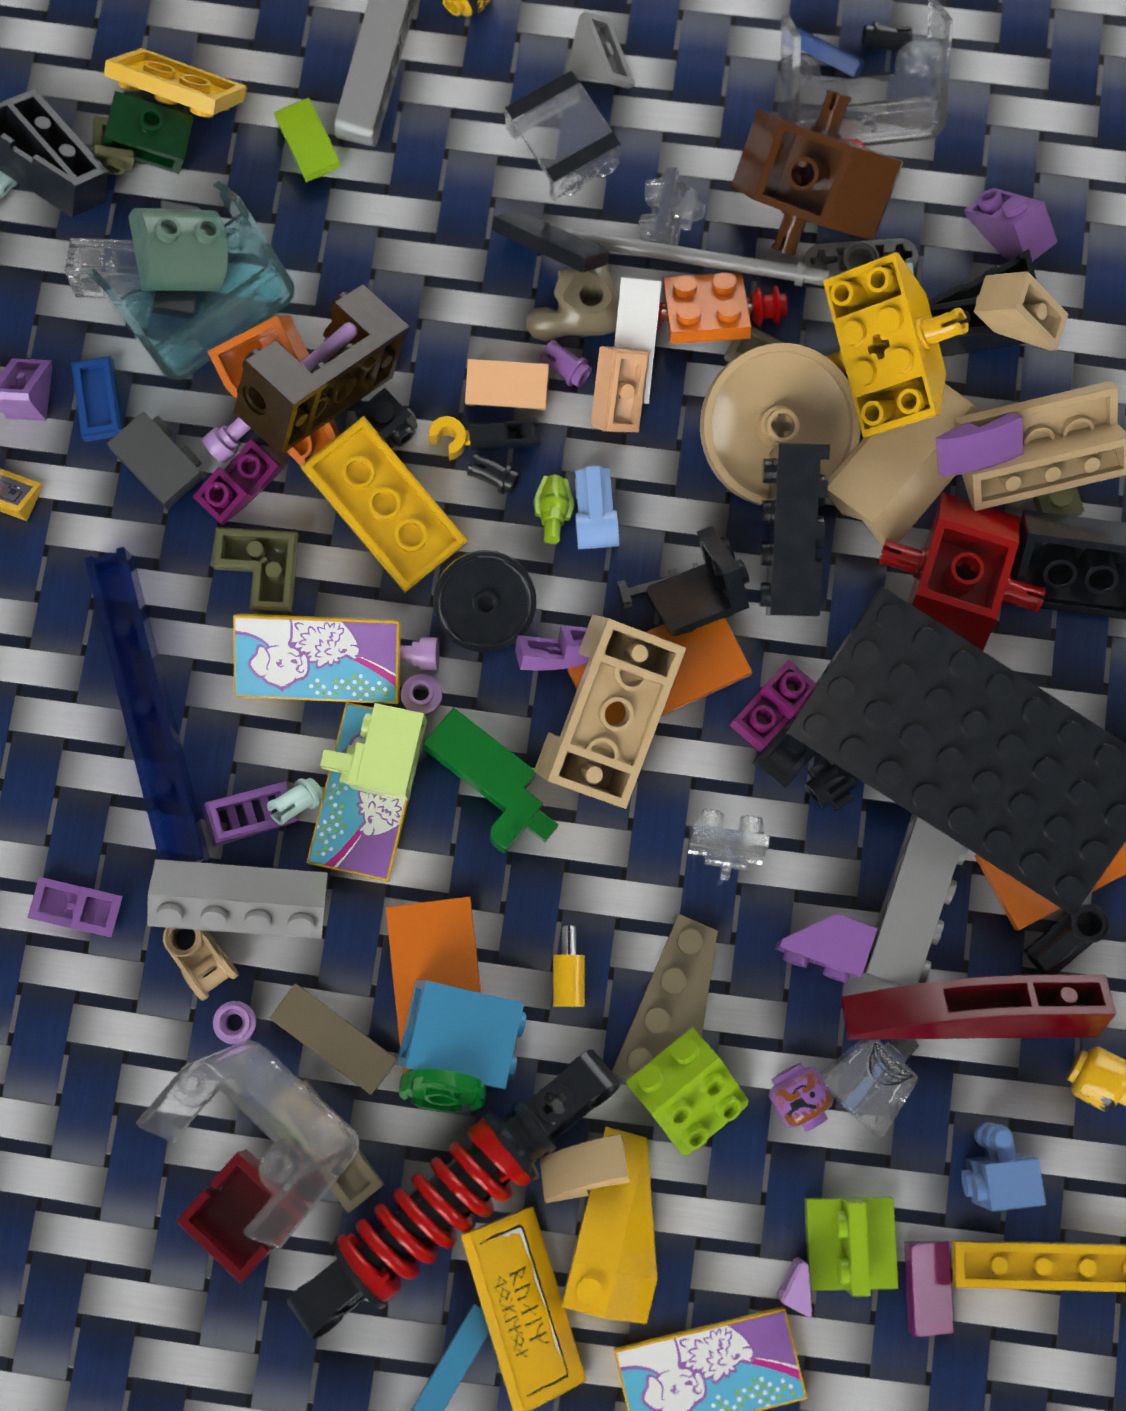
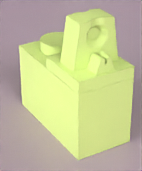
[320,703,427,801]

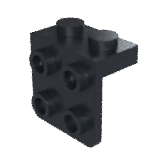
[647,526,750,636]

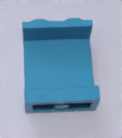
[396,979,526,1089]

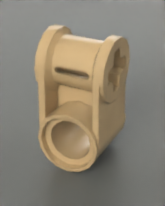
[163,928,239,1001]

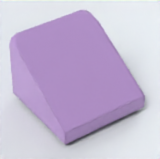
[777,1257,812,1318]

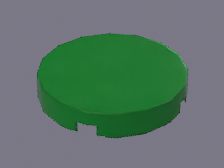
[399,1069,486,1113]

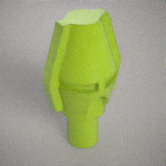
[533,475,574,544]

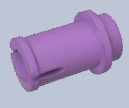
[539,340,592,387]

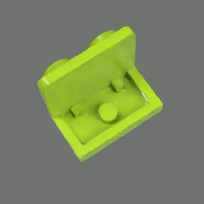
[625,1027,748,1156]

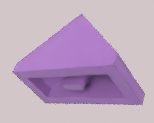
[0,358,52,421]

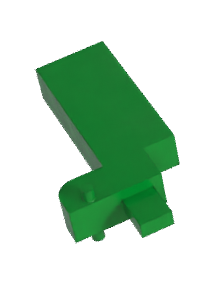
[423,707,559,855]

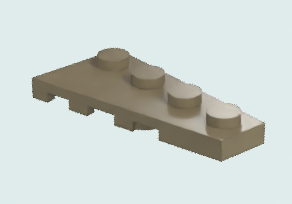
[612,914,718,1079]

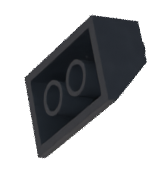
[1011,510,1126,619]

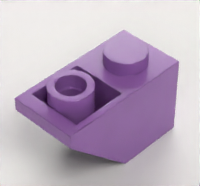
[964,188,1057,262]
[775,914,878,983]

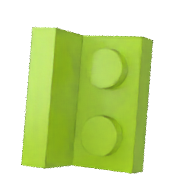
[804,1197,898,1296]

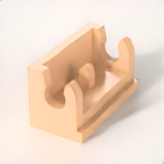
[465,359,549,410]

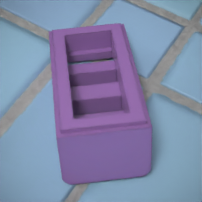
[202,781,298,847]

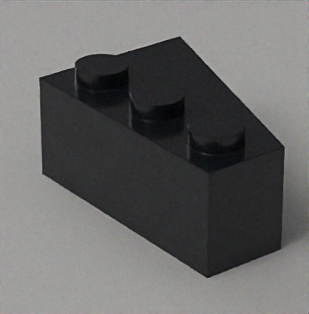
[0,89,108,217]
[928,249,1036,357]

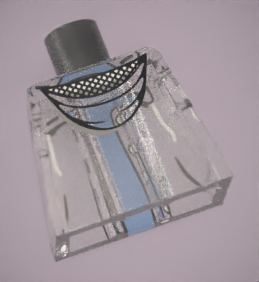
[818,1039,919,1138]

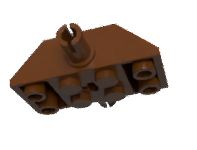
[731,89,904,256]

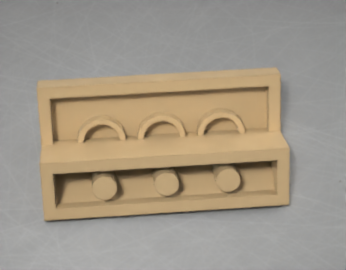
[954,381,1126,511]
[827,384,979,547]

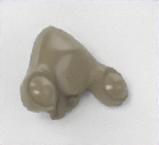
[526,242,619,341]

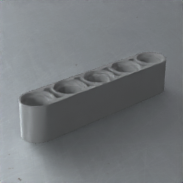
[335,0,417,147]

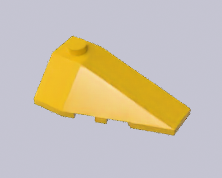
[562,1126,657,1324]

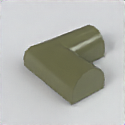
[212,527,299,616]

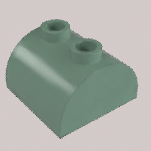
[128,208,228,291]

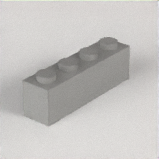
[862,815,968,987]
[147,859,328,939]

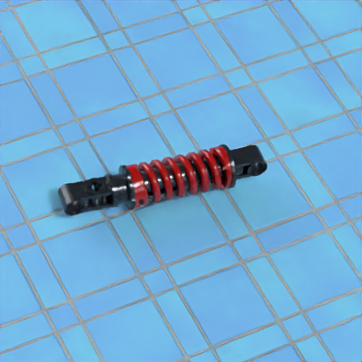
[286,1049,621,1340]

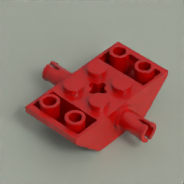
[878,492,1046,651]

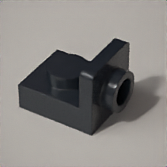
[355,388,418,449]

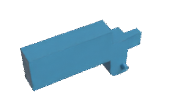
[410,1304,489,1411]

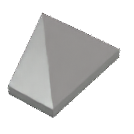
[566,11,635,89]

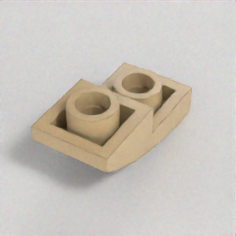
[539,1134,630,1203]

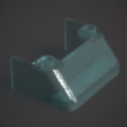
[88,181,294,380]

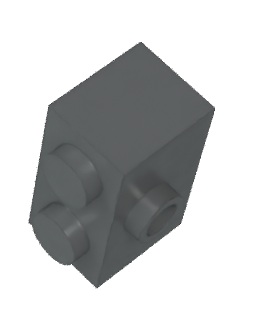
[107,411,203,510]

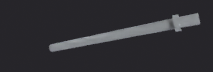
[571,229,830,287]

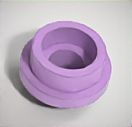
[401,674,442,715]
[213,1001,257,1044]

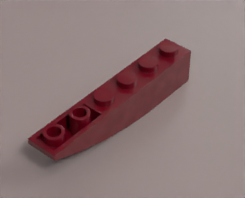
[841,975,1116,1040]

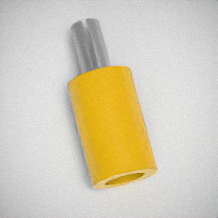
[553,925,585,1007]

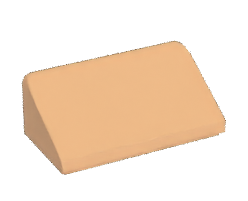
[591,346,649,432]

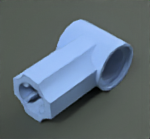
[575,466,619,550]

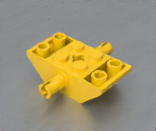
[823,252,968,438]

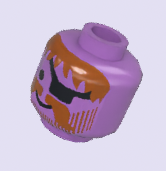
[769,1063,833,1132]

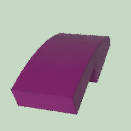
[193,439,284,525]
[729,659,816,753]

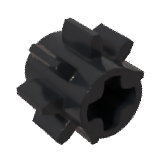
[804,758,857,812]

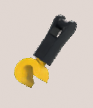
[428,416,541,461]

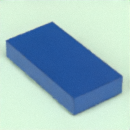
[785,28,865,77]
[71,356,124,442]

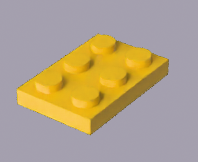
[104,48,247,118]

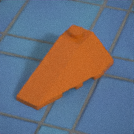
[207,315,340,466]

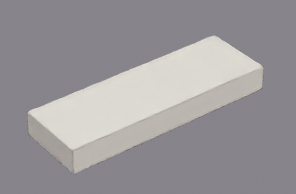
[614,277,662,404]

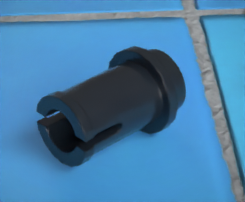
[861,21,913,54]
[467,451,522,494]

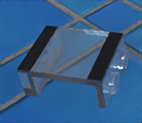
[505,70,621,200]

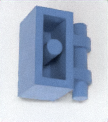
[961,1122,1046,1211]

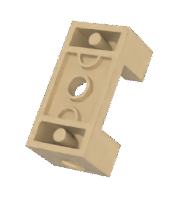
[534,614,686,809]

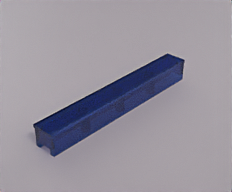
[84,547,212,864]

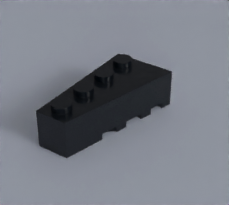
[759,443,830,617]

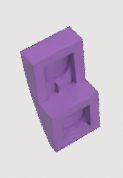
[936,412,1023,477]
[515,625,589,671]
[27,877,123,938]

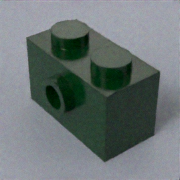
[102,91,194,174]

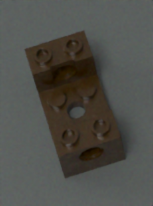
[234,284,410,456]

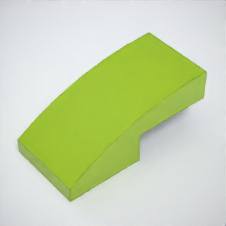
[273,97,342,182]

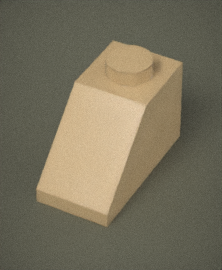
[974,271,1068,351]

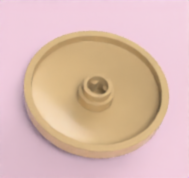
[700,343,861,506]

